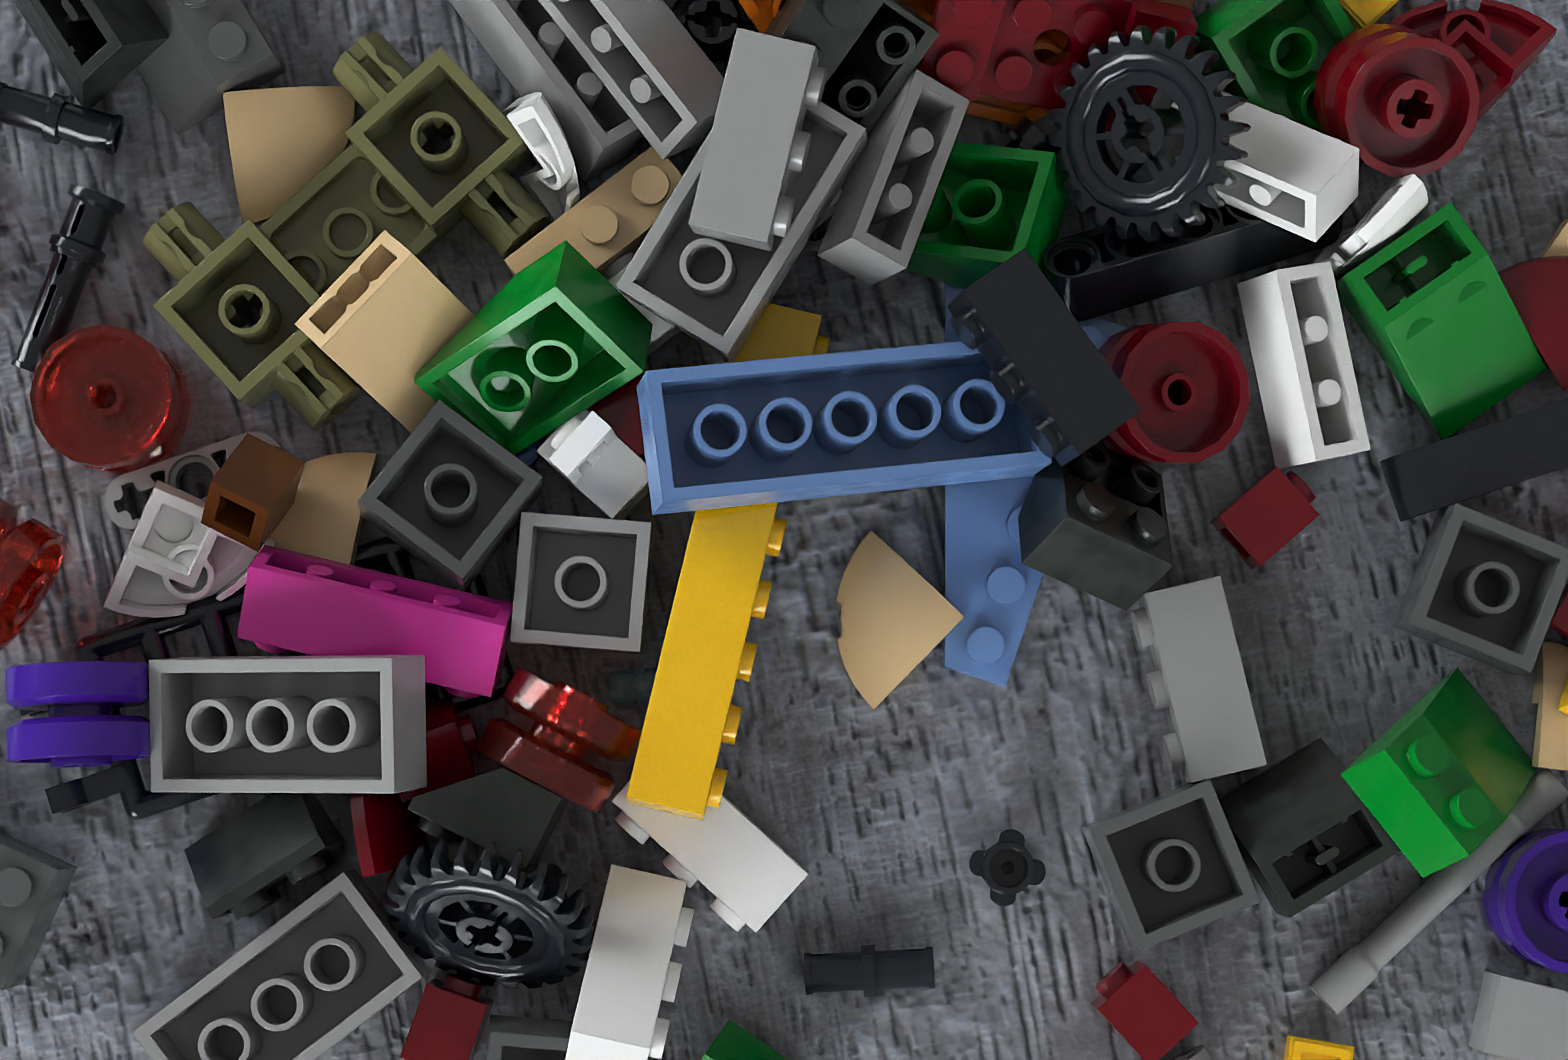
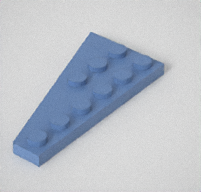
[943,283,1126,687]

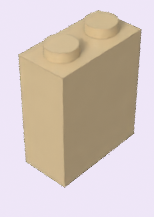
[295,230,475,433]

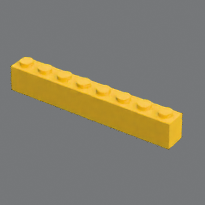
[626,303,830,821]

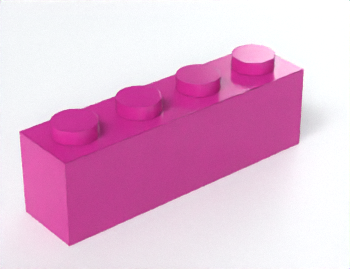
[237,545,513,698]

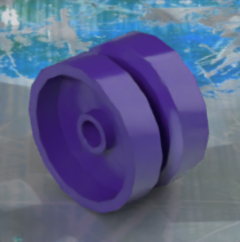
[5,661,151,768]
[1483,828,1568,973]

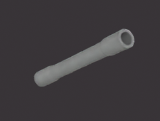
[1310,768,1568,1015]

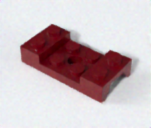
[913,0,1198,132]

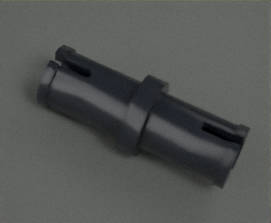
[0,82,124,155]
[804,944,935,997]

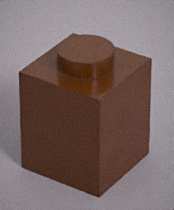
[201,433,305,552]

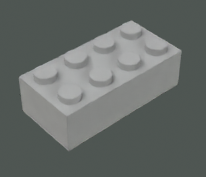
[615,101,868,362]
[149,655,427,794]
[132,869,432,1060]

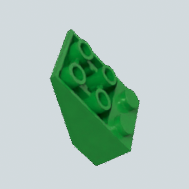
[1336,202,1546,440]

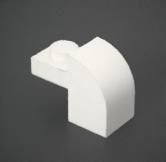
[537,409,649,520]

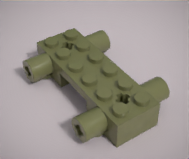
[143,31,550,431]

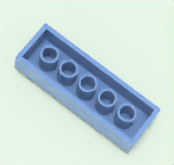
[636,341,1052,515]

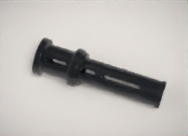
[11,184,125,379]

